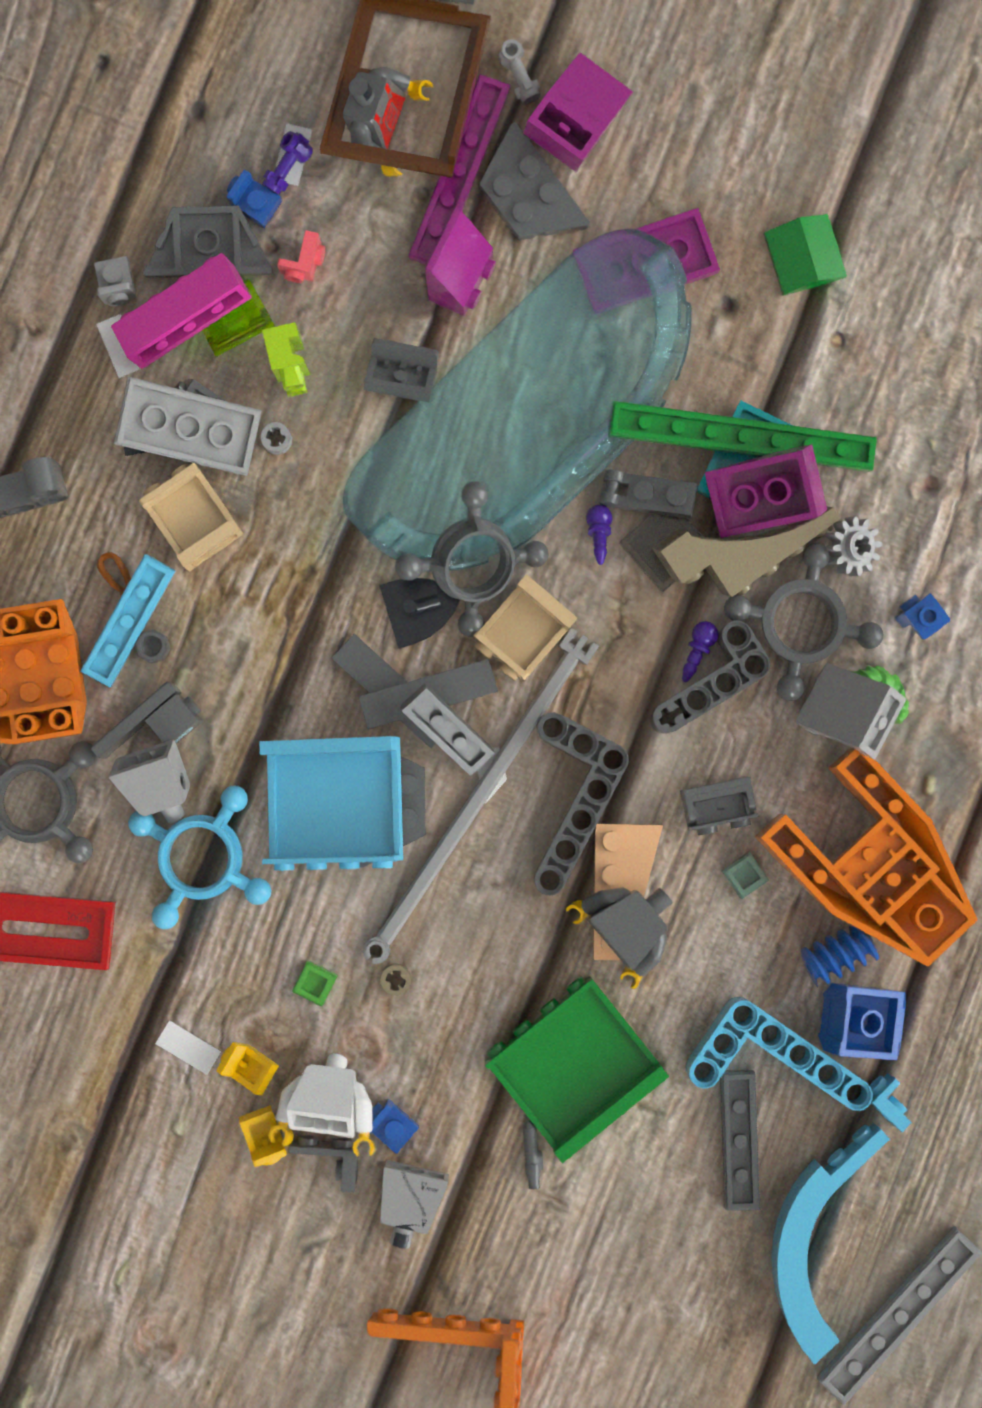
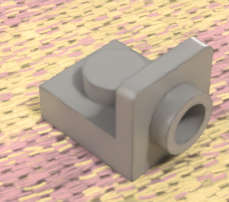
[94,256,137,307]

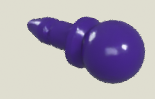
[586,505,612,565]
[682,621,719,683]

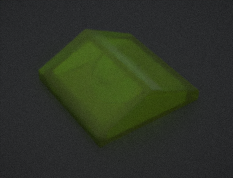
[202,279,275,357]

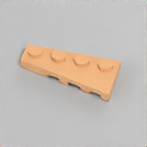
[593,824,663,960]

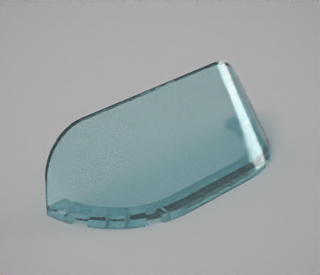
[343,229,692,571]

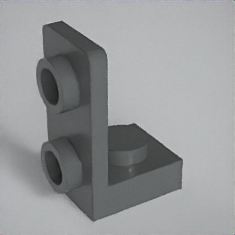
[288,1135,360,1193]

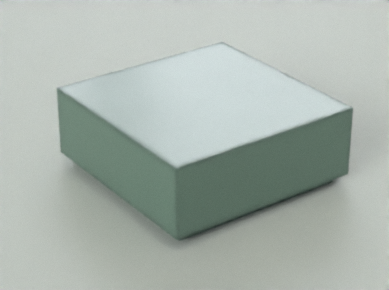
[721,852,769,899]

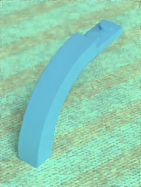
[772,1123,890,1365]

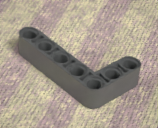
[534,712,629,896]

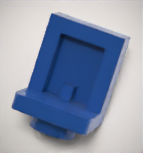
[895,593,950,640]

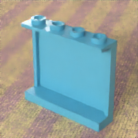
[259,736,403,871]

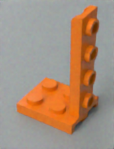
[367,1308,524,1408]

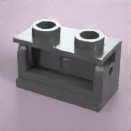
[680,777,759,836]

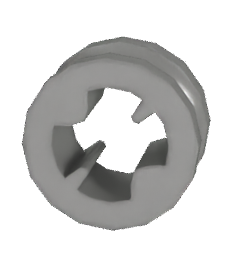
[261,422,292,455]

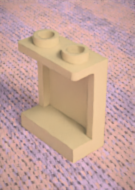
[139,463,244,571]
[473,574,578,681]

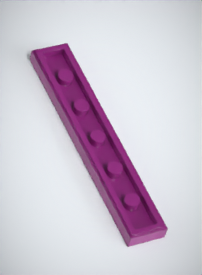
[408,74,510,265]

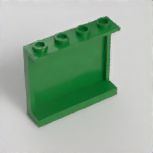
[485,976,670,1164]

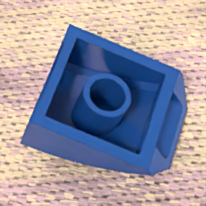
[818,983,906,1060]

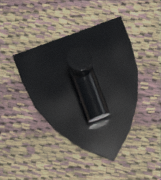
[379,578,460,649]

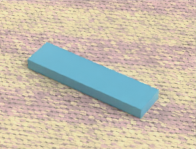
[80,554,176,688]

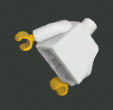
[268,1054,375,1156]

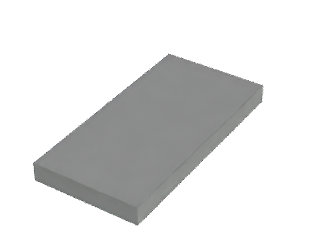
[113,377,262,476]

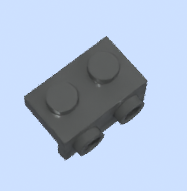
[364,338,439,403]

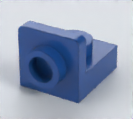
[227,169,282,228]
[369,1099,419,1154]

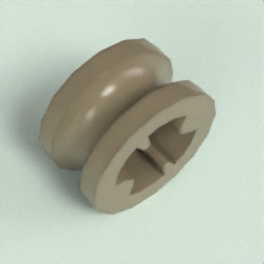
[380,963,411,996]

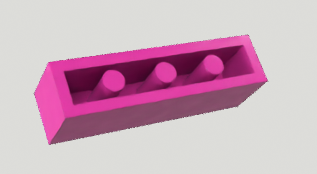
[111,253,252,369]

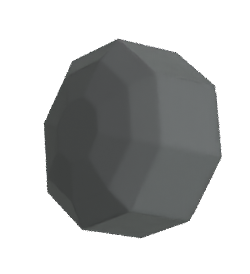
[135,629,170,664]

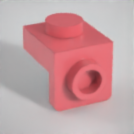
[277,230,325,283]

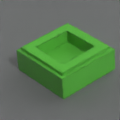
[292,960,338,1007]

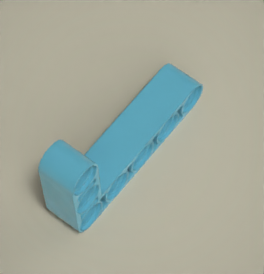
[686,997,873,1111]

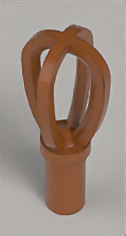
[96,552,131,596]

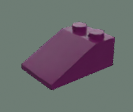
[425,208,496,317]
[705,444,827,538]

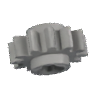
[826,516,882,577]

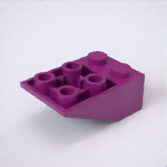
[523,52,633,173]

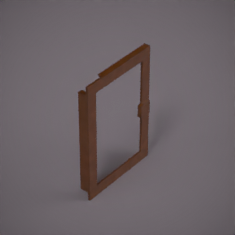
[320,0,491,178]

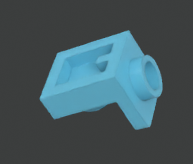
[870,1074,912,1132]

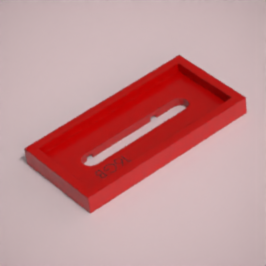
[0,892,116,970]

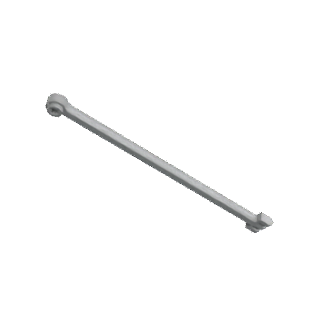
[363,628,599,964]

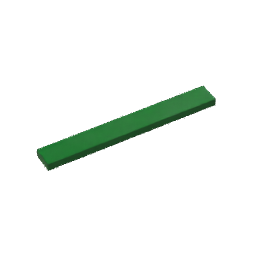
[608,401,877,472]

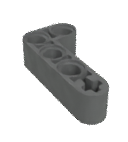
[0,457,68,518]
[650,621,770,734]

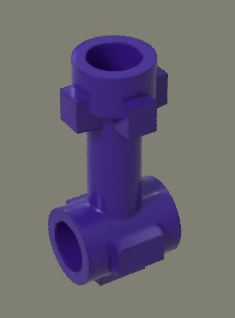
[262,131,313,195]

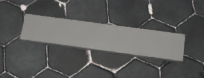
[817,1226,982,1405]

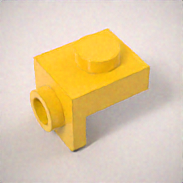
[216,1042,279,1096]
[238,1105,287,1167]

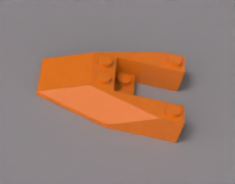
[755,747,978,967]

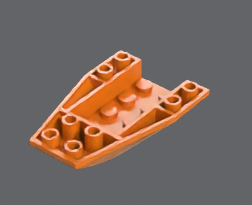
[0,599,87,744]

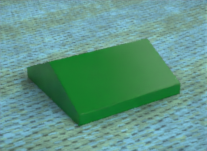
[764,214,847,296]

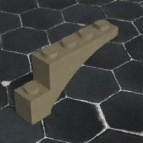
[652,506,841,597]

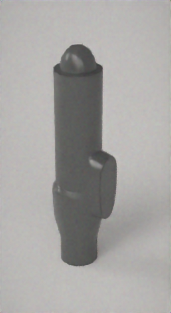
[523,1120,543,1189]

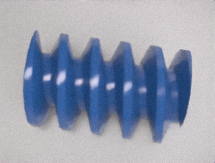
[800,925,880,988]

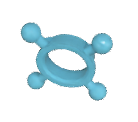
[128,785,271,929]

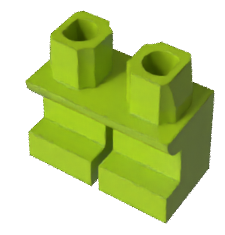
[262,322,311,397]

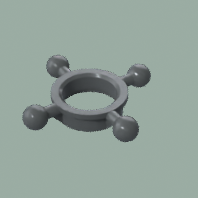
[395,481,549,637]
[724,543,884,701]
[0,741,96,863]

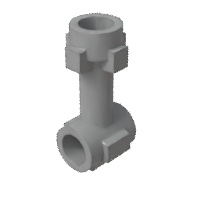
[498,39,541,105]

